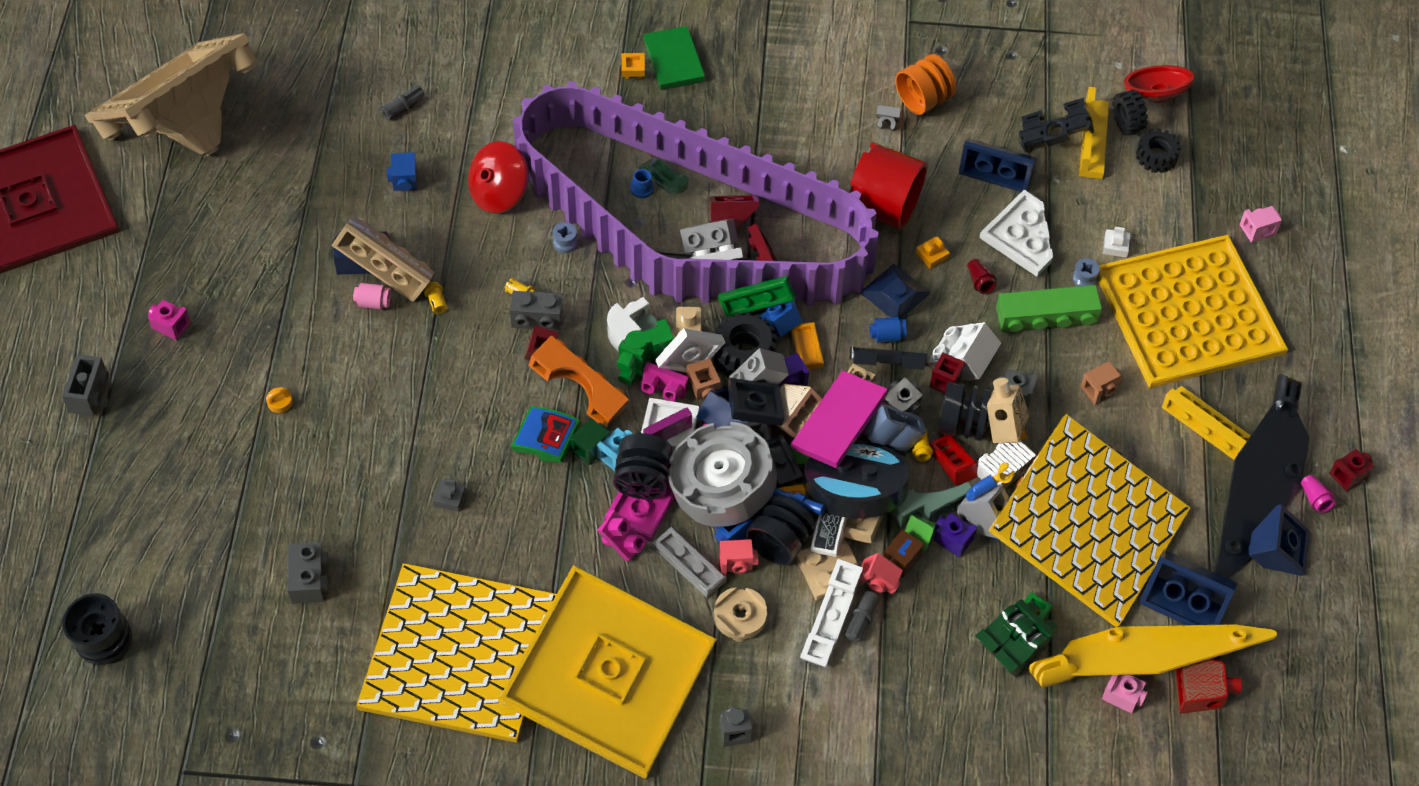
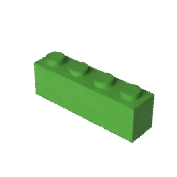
[996,285,1102,332]

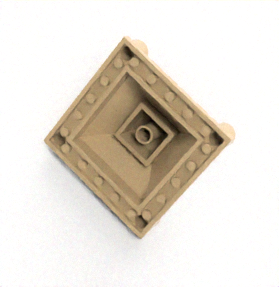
[84,33,257,156]

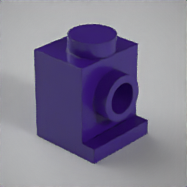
[778,353,809,388]
[934,513,977,558]

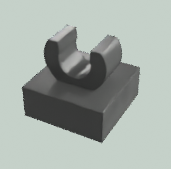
[433,478,466,512]

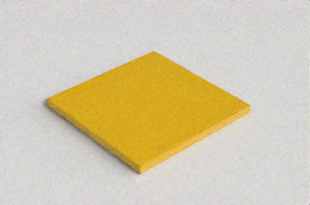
[498,565,717,779]

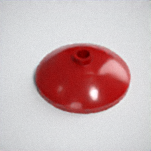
[1124,65,1194,103]
[468,141,528,213]

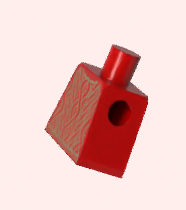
[1175,659,1242,714]

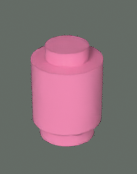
[353,283,391,310]

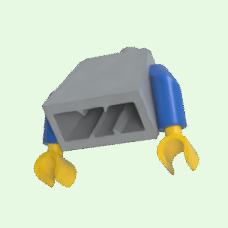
[957,462,1014,541]

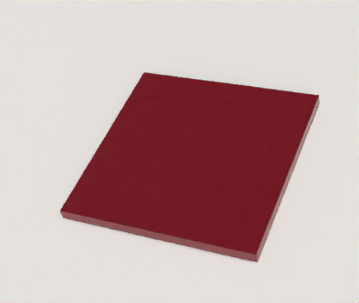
[0,124,120,274]

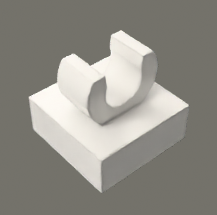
[1103,227,1130,258]

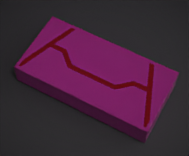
[643,407,692,440]

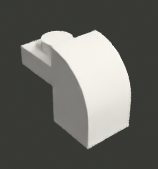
[607,297,649,352]

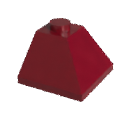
[709,195,759,230]

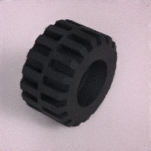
[714,313,777,377]

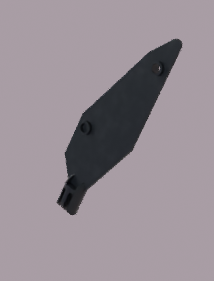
[1214,374,1310,578]

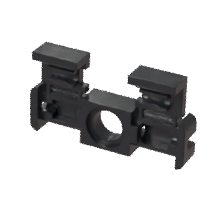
[1019,98,1094,153]
[849,347,928,370]

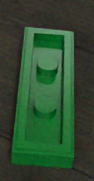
[718,276,796,317]

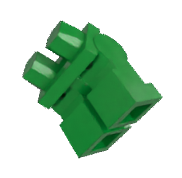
[617,319,674,386]

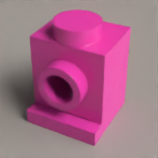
[148,300,191,341]

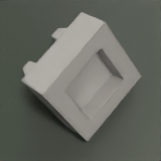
[876,105,901,131]

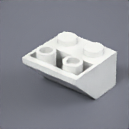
[928,322,1001,381]

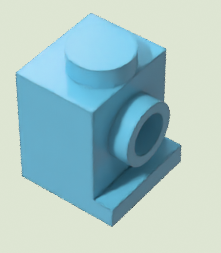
[597,428,633,471]

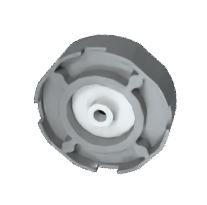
[668,422,777,527]

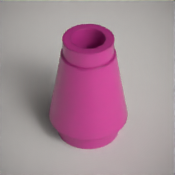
[1301,475,1336,513]

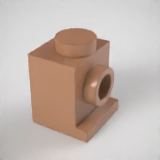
[686,358,721,400]
[1081,361,1123,405]

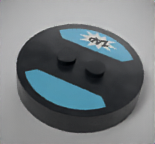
[804,441,909,518]

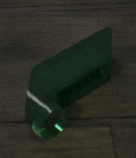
[639,159,689,194]

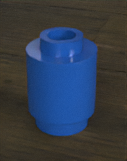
[869,317,907,343]

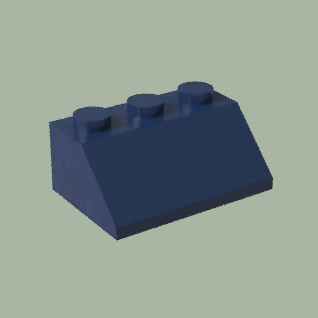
[959,139,1037,192]
[1139,550,1238,625]

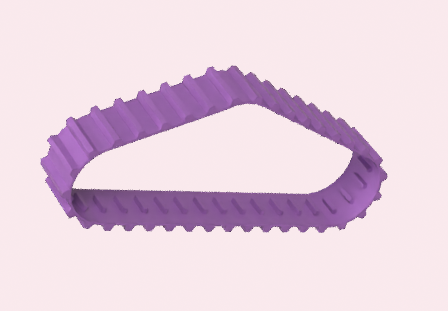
[513,81,879,306]

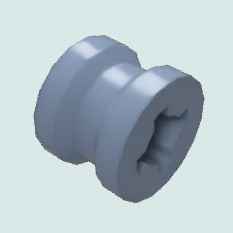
[553,222,577,253]
[1073,258,1100,287]

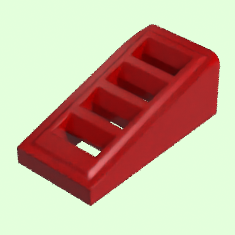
[929,435,977,486]

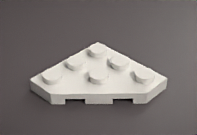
[980,190,1053,277]

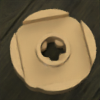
[713,587,767,642]

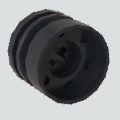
[938,381,991,441]
[613,433,673,500]
[746,495,816,566]
[62,593,132,665]

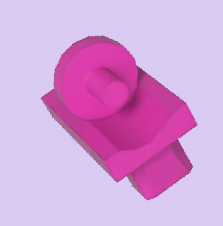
[641,362,689,402]
[597,510,646,561]

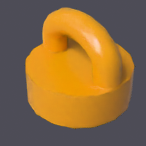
[266,387,293,413]

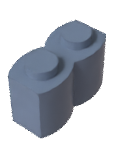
[865,405,926,452]

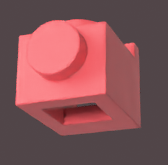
[719,539,758,577]
[859,553,903,594]

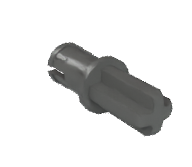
[380,85,424,120]
[845,591,880,642]

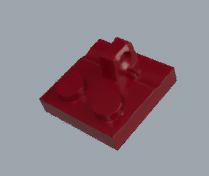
[748,224,777,261]

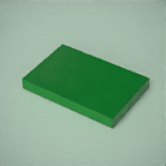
[643,26,705,90]

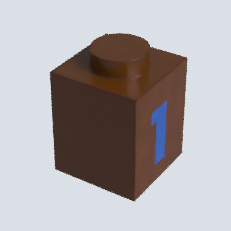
[883,529,924,578]

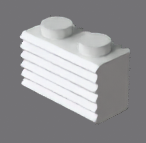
[977,439,1037,489]

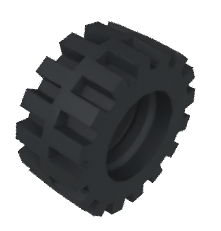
[1112,90,1148,134]
[1136,129,1181,173]

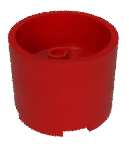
[850,142,928,230]

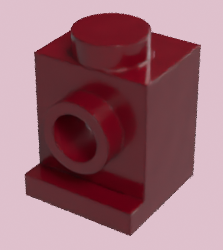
[524,325,559,362]
[930,352,965,394]
[1329,448,1374,492]

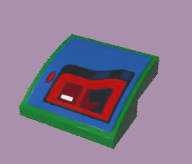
[511,406,581,463]

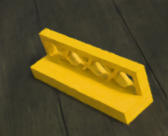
[1079,87,1109,179]
[1162,386,1251,460]

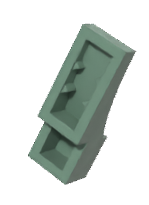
[889,482,971,529]

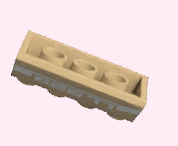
[331,215,435,302]

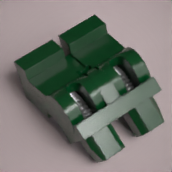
[975,599,1059,677]

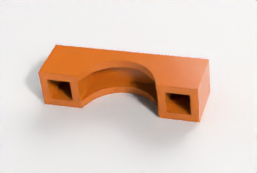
[528,335,629,428]

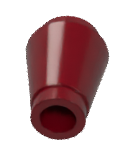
[967,259,997,294]

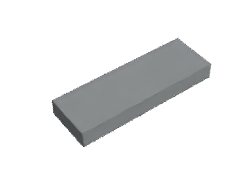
[652,527,726,598]

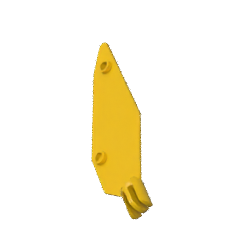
[1029,625,1277,688]

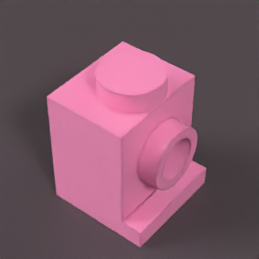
[1240,206,1282,243]
[1102,675,1148,714]

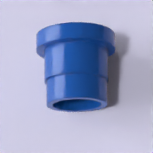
[630,169,654,198]

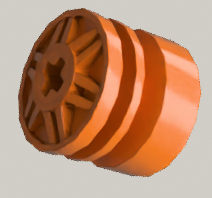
[895,54,957,115]

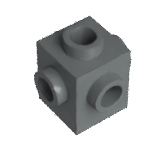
[883,377,923,414]

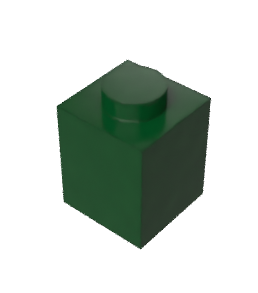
[570,418,610,465]

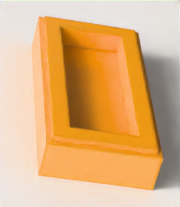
[790,322,824,370]

